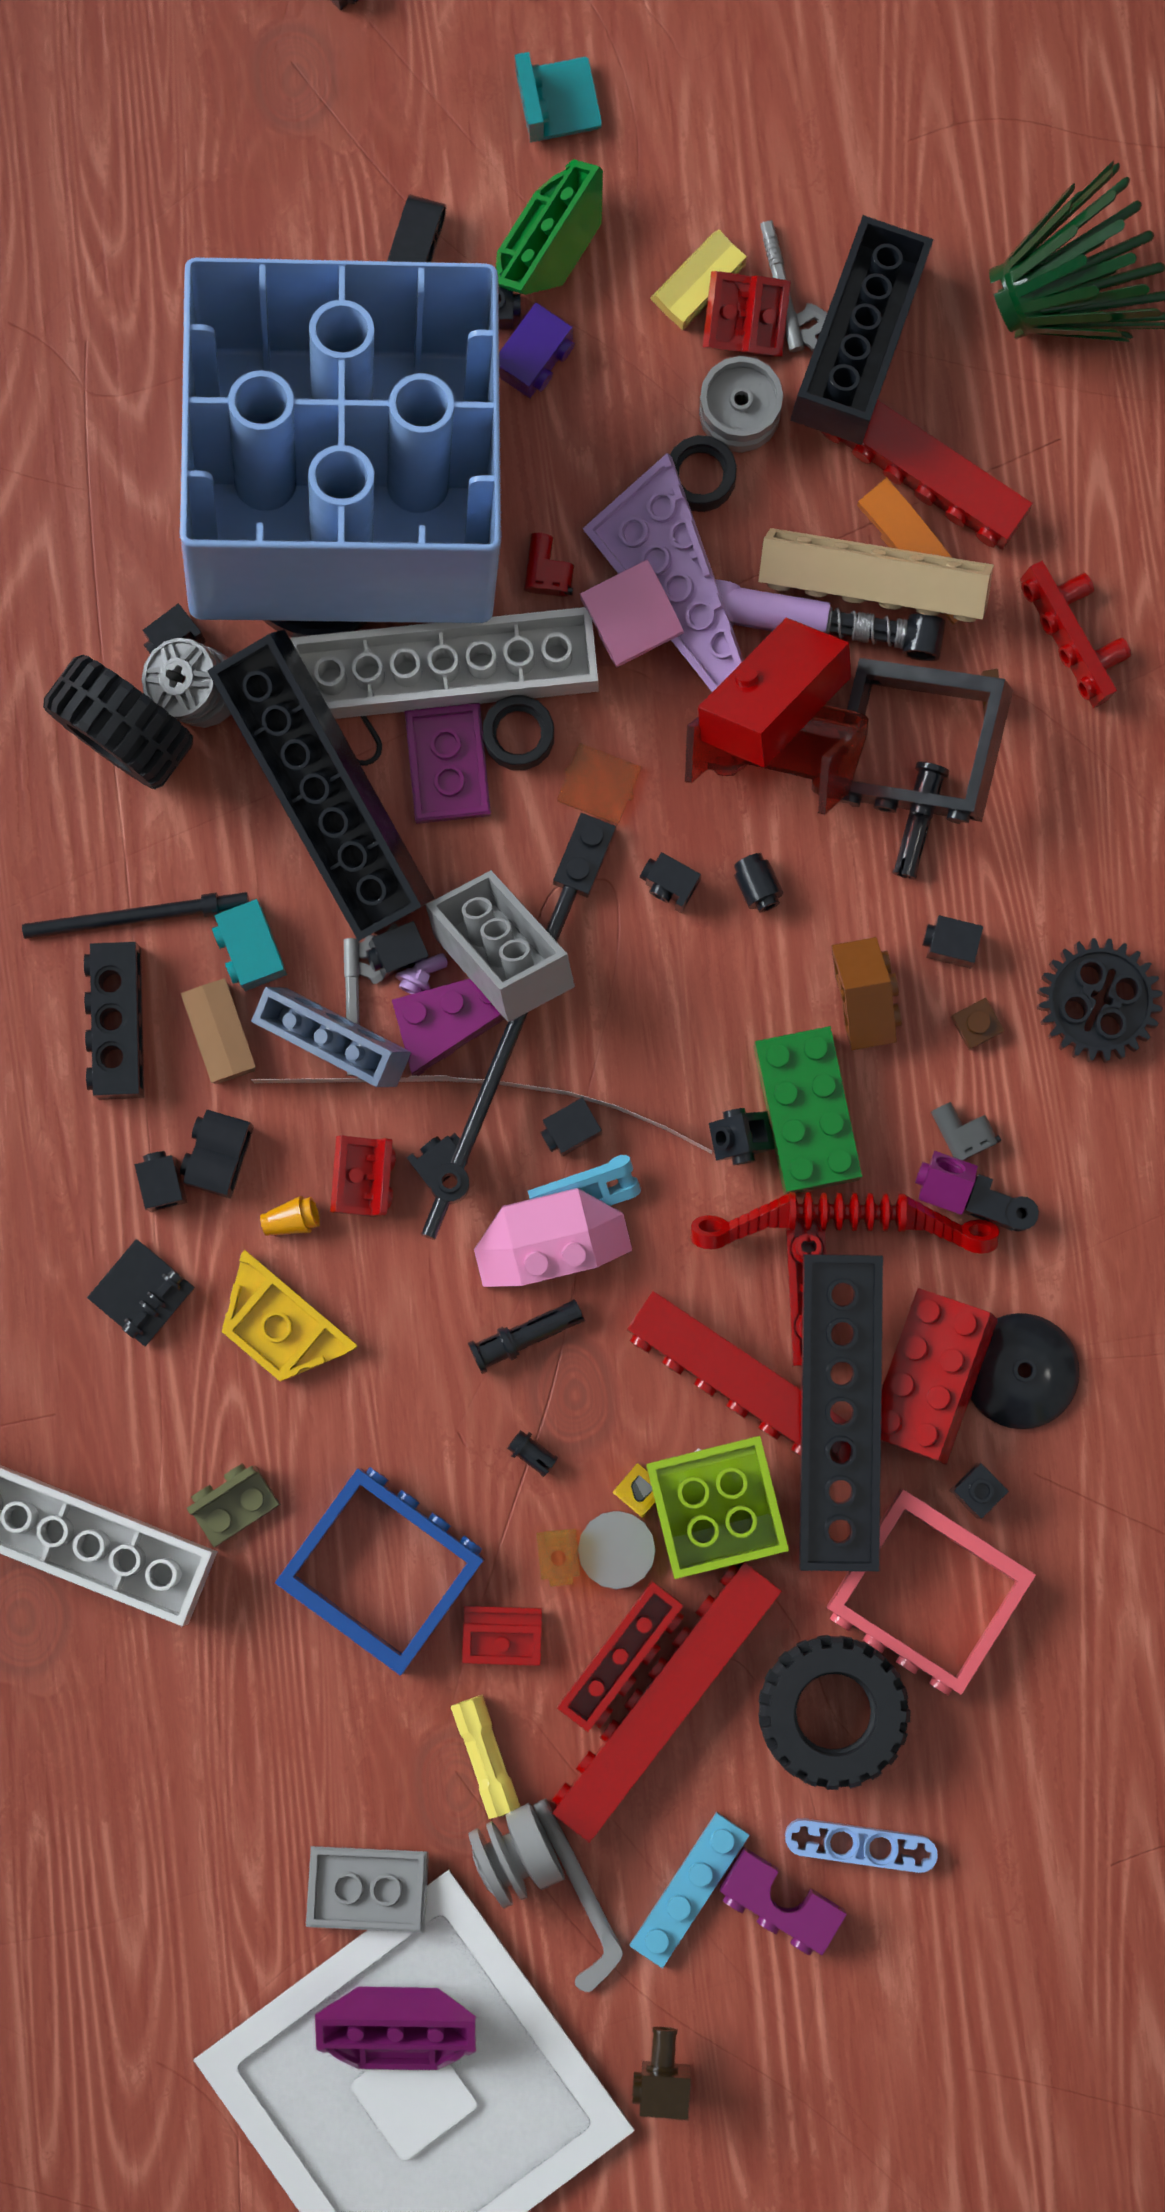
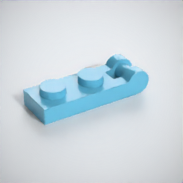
[528,1155,641,1206]

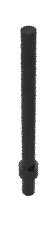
[22,892,249,939]

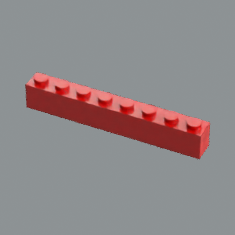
[551,1562,782,1843]

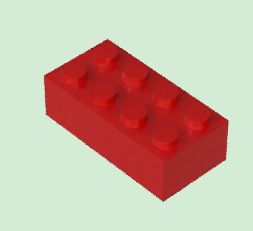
[881,1288,998,1465]

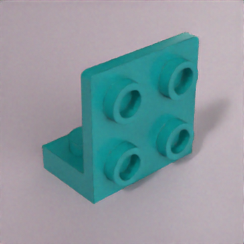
[514,52,602,143]

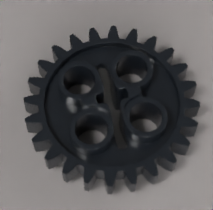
[1037,938,1163,1063]

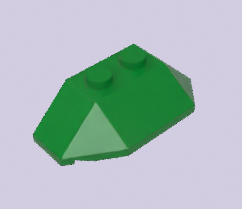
[496,159,603,295]

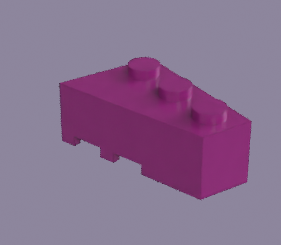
[392,979,505,1076]

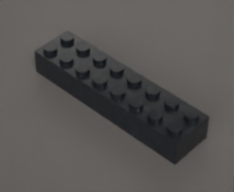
[207,629,435,941]

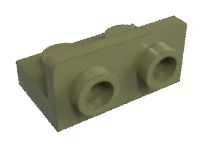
[186,1463,281,1547]

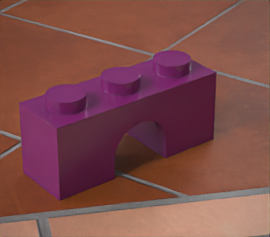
[719,1847,847,1956]

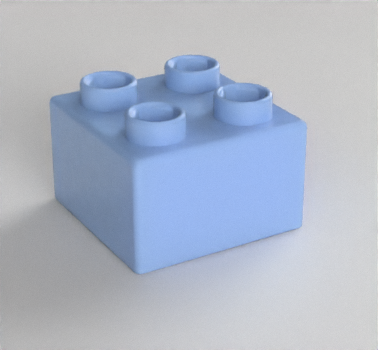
[180,258,501,623]

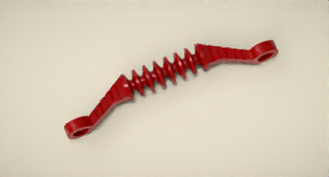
[690,1192,999,1254]

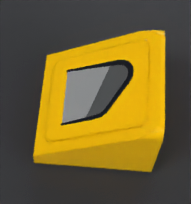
[612,1463,655,1518]

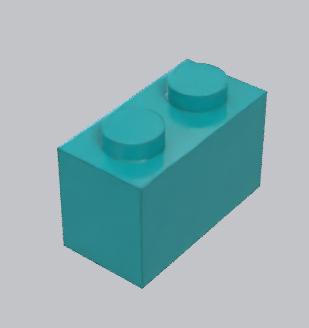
[212,899,288,991]

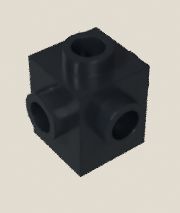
[709,1108,775,1165]

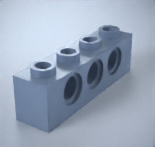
[251,987,411,1087]

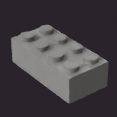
[426,870,575,1023]

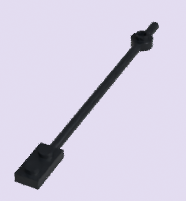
[421,813,616,1240]

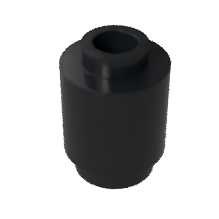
[734,853,783,913]

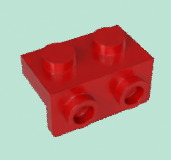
[330,1135,396,1217]

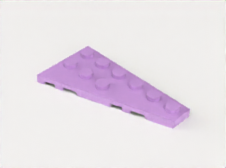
[582,453,744,692]

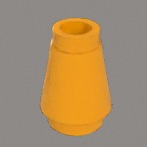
[260,1196,320,1236]

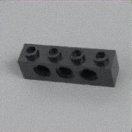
[84,942,144,1100]

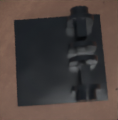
[87,1239,195,1347]

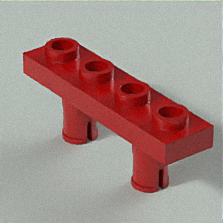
[1020,560,1131,709]
[786,1219,826,1366]

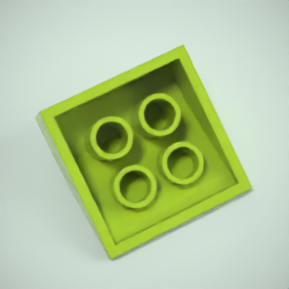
[646,1436,789,1579]

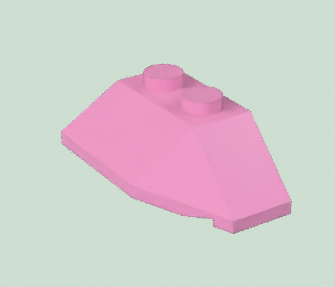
[474,1188,632,1287]

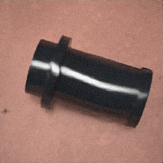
[507,1430,558,1477]

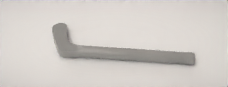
[533,1798,623,1992]

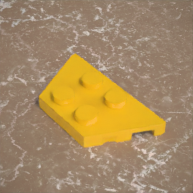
[221,1250,358,1382]

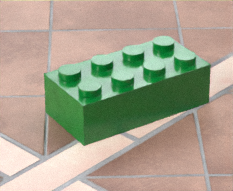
[753,1026,862,1195]

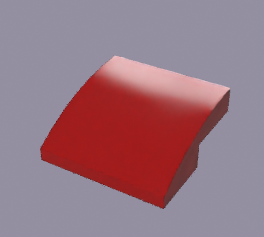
[702,271,791,357]

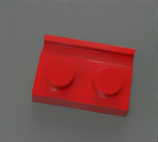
[462,1606,542,1666]

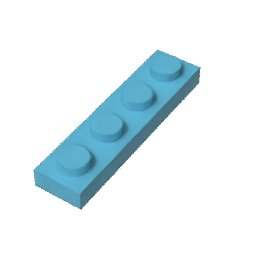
[630,1812,750,1968]

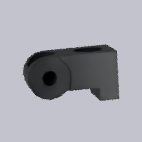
[963,1174,1039,1232]

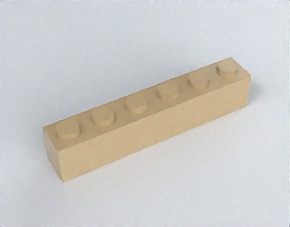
[758,528,994,622]

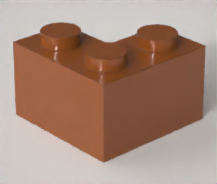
[831,937,902,1050]

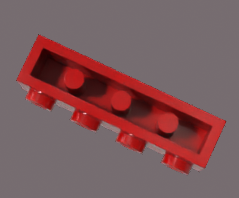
[557,1580,685,1732]

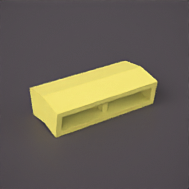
[650,229,747,330]

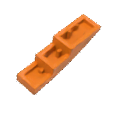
[857,478,959,625]

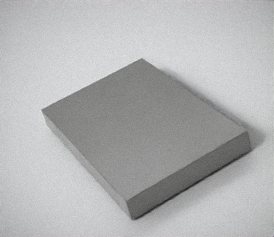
[306,1846,429,1933]

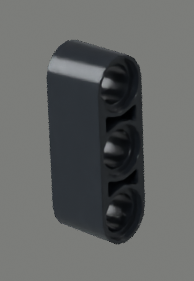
[387,194,446,262]

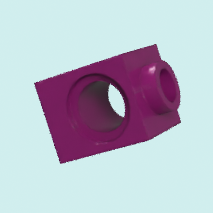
[915,1151,978,1215]

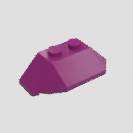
[315,1986,476,2070]

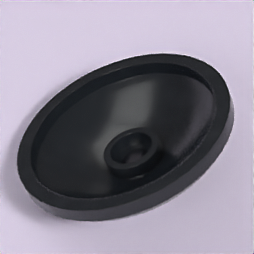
[970,1313,1080,1429]

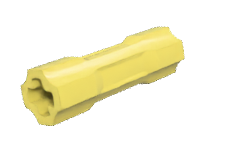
[451,1695,520,1819]

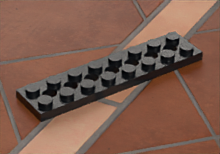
[799,1254,883,1571]

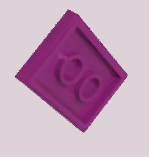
[405,703,491,824]

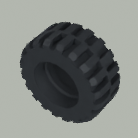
[43,654,193,790]
[758,1635,911,1790]

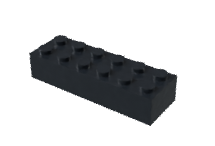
[790,215,934,445]

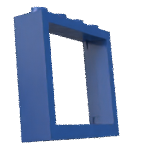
[275,1467,485,1676]

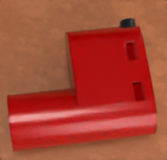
[524,533,574,597]

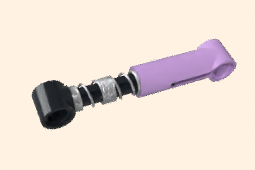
[715,579,946,661]

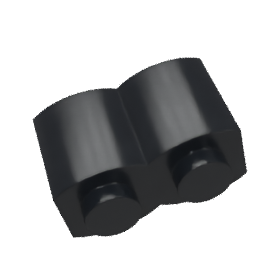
[180,1110,254,1199]

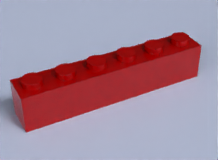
[821,400,1033,550]
[627,1291,847,1457]

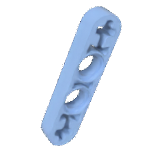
[785,1818,938,1873]

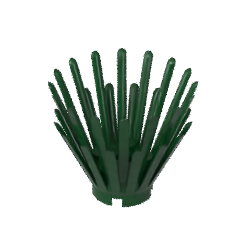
[989,160,1165,342]

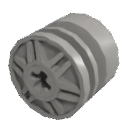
[141,638,231,728]
[469,1803,565,1909]

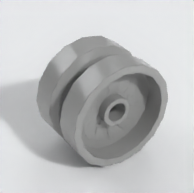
[699,356,783,453]

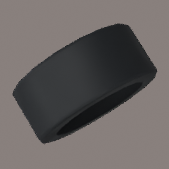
[670,435,737,512]
[483,695,554,770]

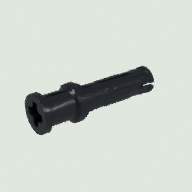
[892,762,950,879]
[468,1299,585,1374]

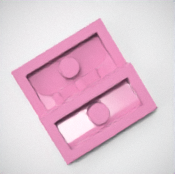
[580,559,684,668]

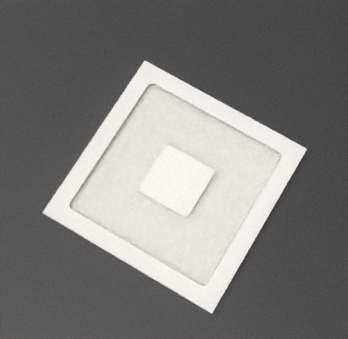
[194,1869,635,2212]

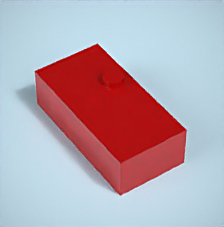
[698,617,851,768]

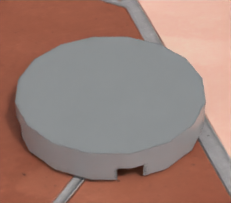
[578,1511,656,1589]

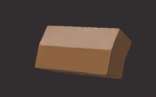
[181,978,256,1084]

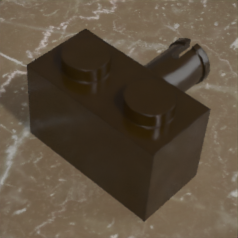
[632,2026,691,2120]

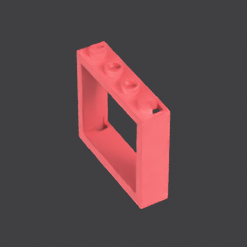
[826,1489,1036,1696]

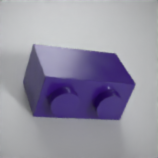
[499,302,575,398]

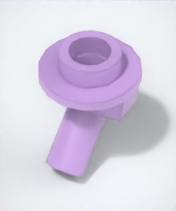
[395,953,447,994]

